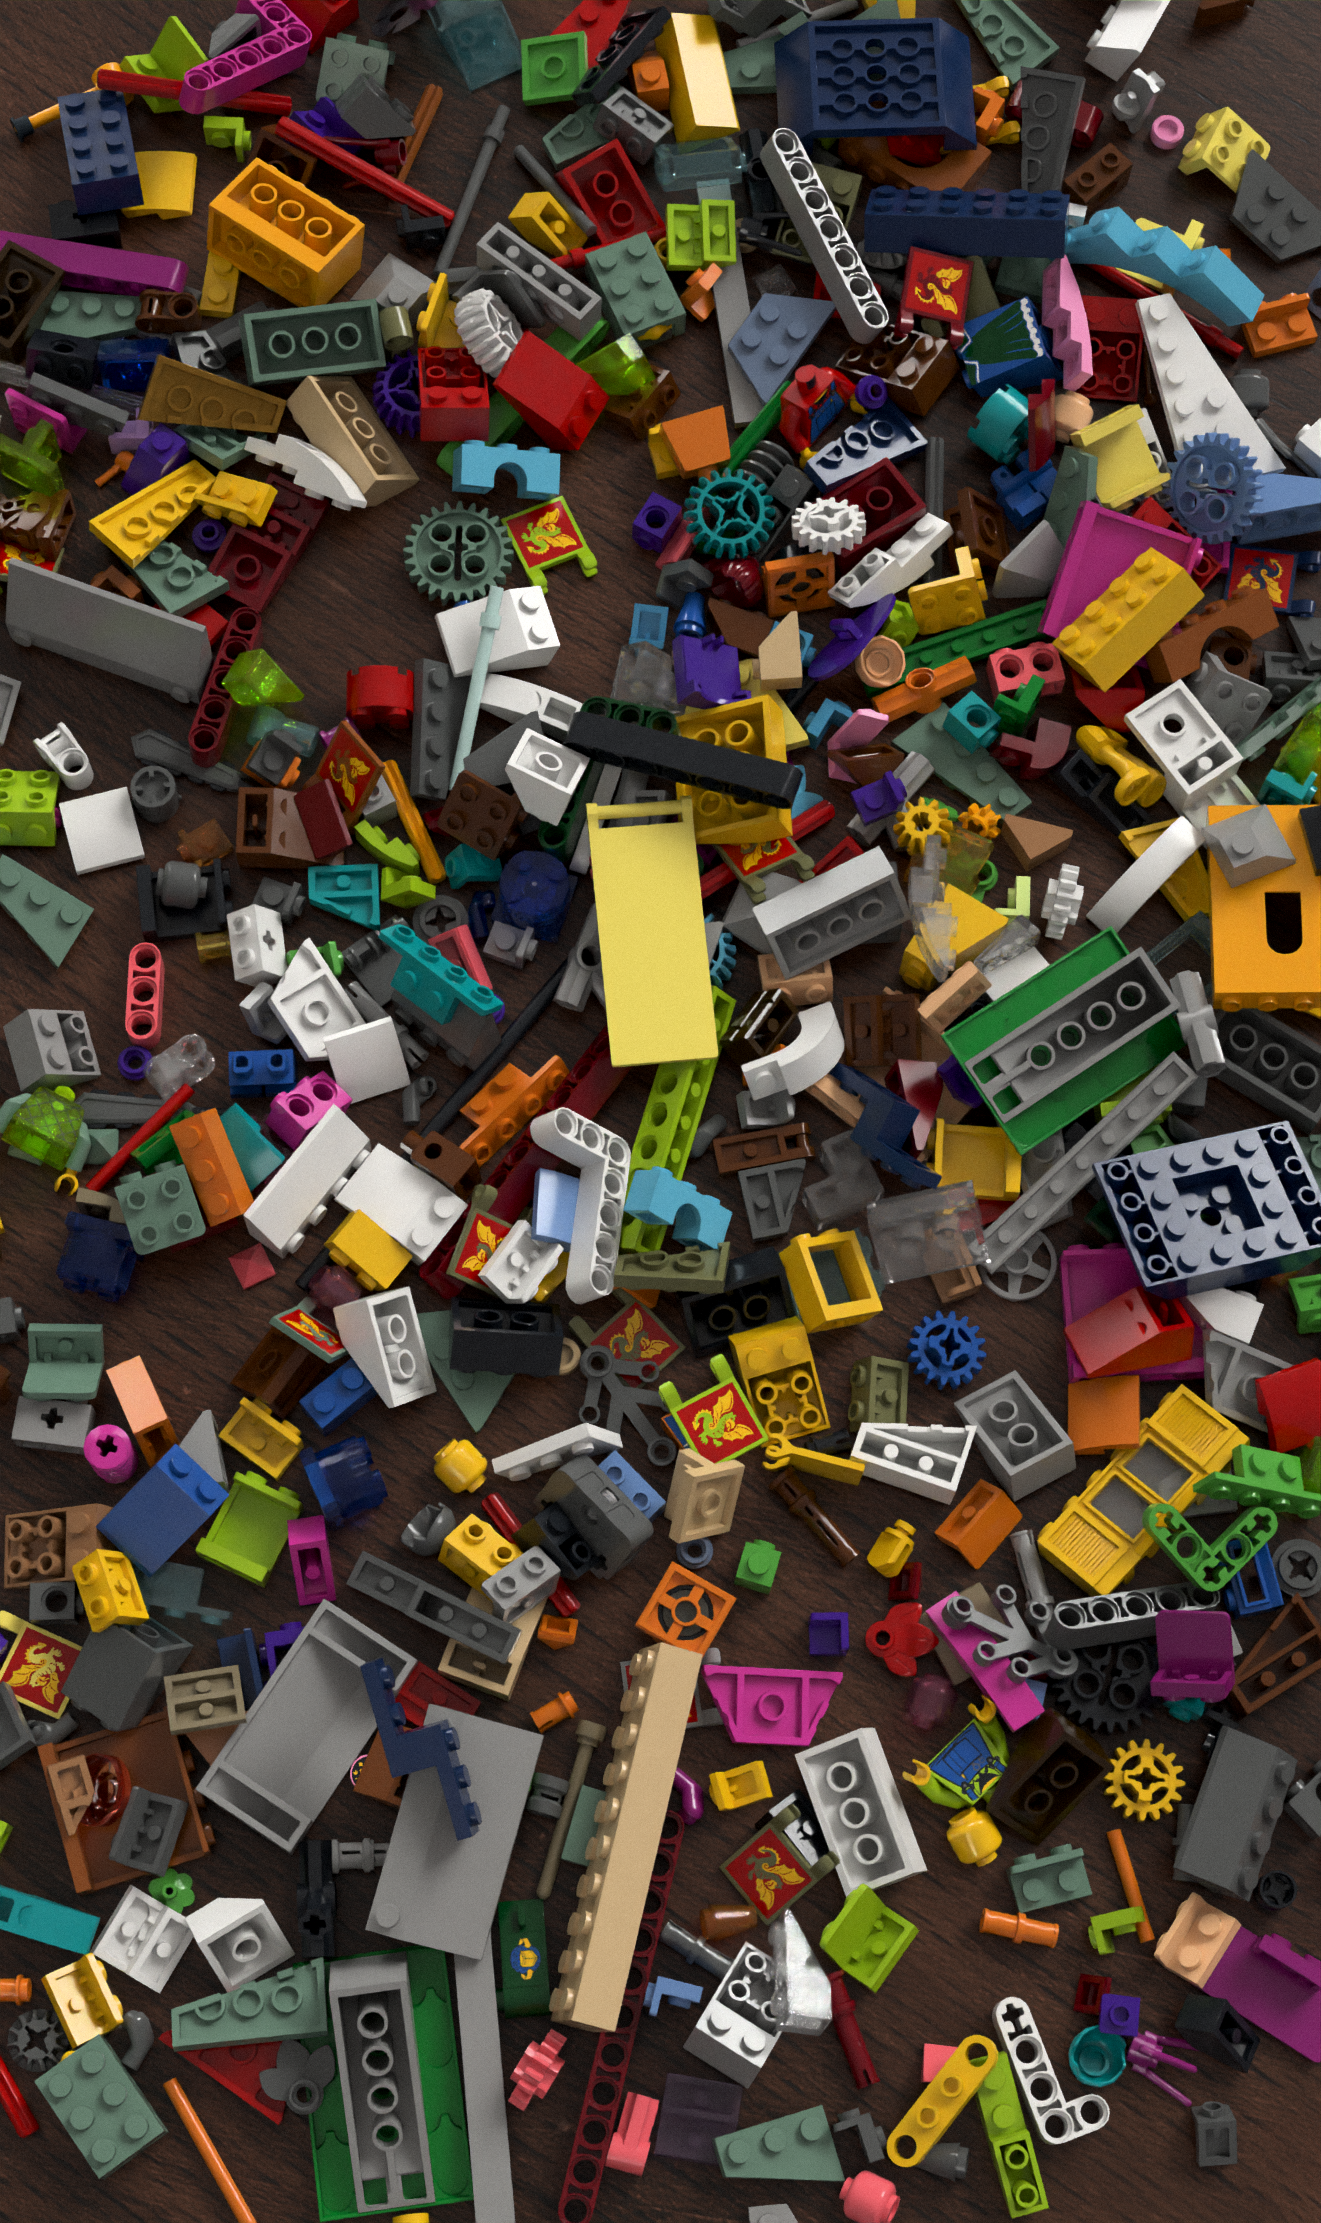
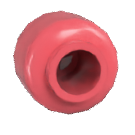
[839,2170,900,2223]

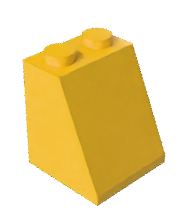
[899,883,1009,991]

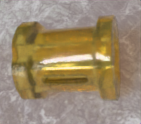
[195,928,232,964]

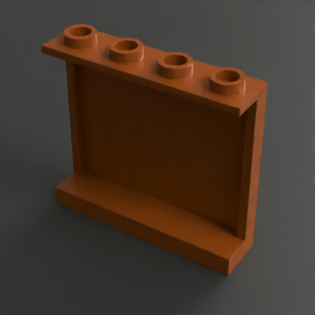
[37,1706,216,1897]

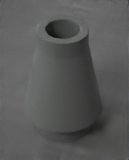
[913,2142,969,2182]

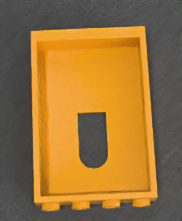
[1206,805,1321,1012]

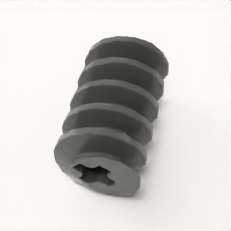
[723,440,794,517]

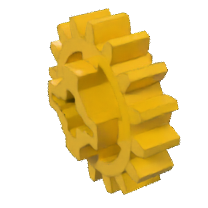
[1102,1739,1185,1823]

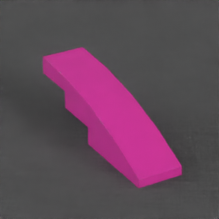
[925,1591,1045,1733]

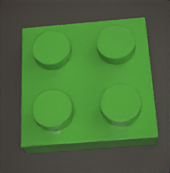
[521,31,588,106]

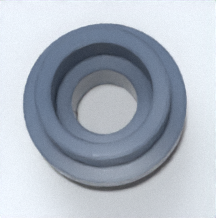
[676,1537,713,1570]

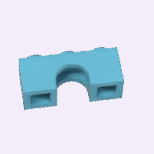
[452,440,560,501]
[623,1166,732,1251]

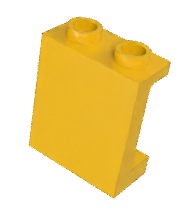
[926,1118,1022,1201]

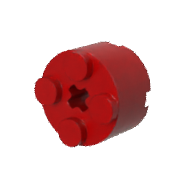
[346,665,414,729]

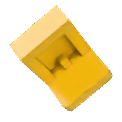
[709,1761,773,1811]

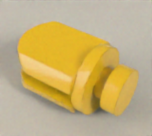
[867,1519,916,1577]

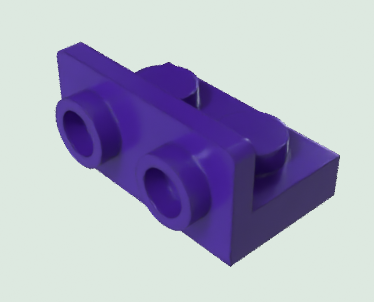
[289,97,364,156]

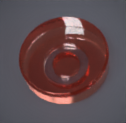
[80,1753,131,1827]

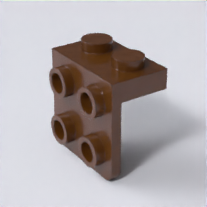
[437,770,531,861]

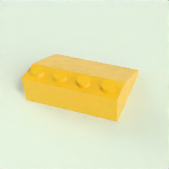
[675,694,793,844]

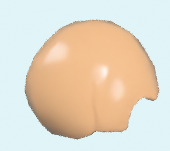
[854,635,906,688]

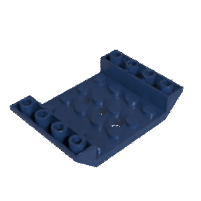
[774,17,977,155]

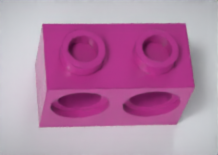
[265,1071,353,1151]

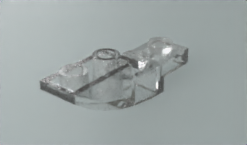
[908,835,958,982]

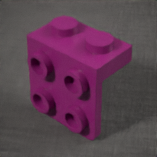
[1150,1610,1235,1703]

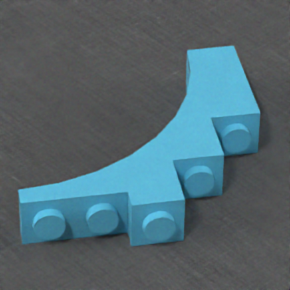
[1048,206,1264,327]

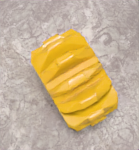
[893,797,953,859]

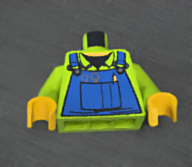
[903,1695,1010,1809]

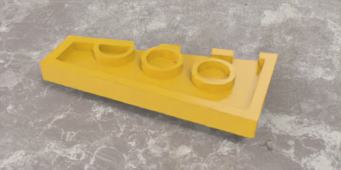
[89,459,216,569]

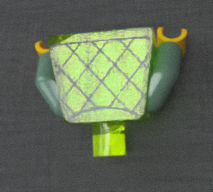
[0,1086,91,1196]

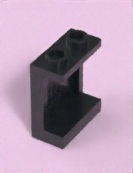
[136,858,234,943]

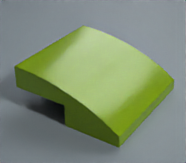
[665,199,737,271]

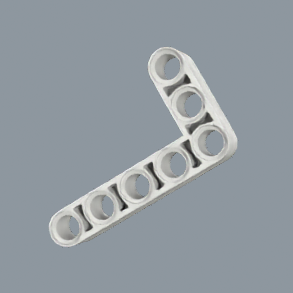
[530,1107,631,1304]

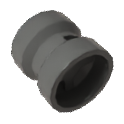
[524,1772,570,1820]

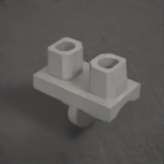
[1112,68,1166,134]

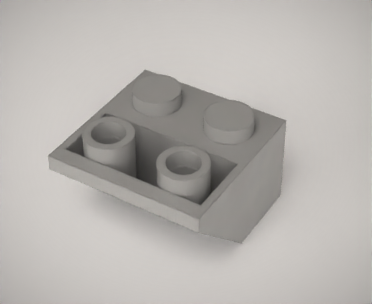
[3,1009,101,1092]

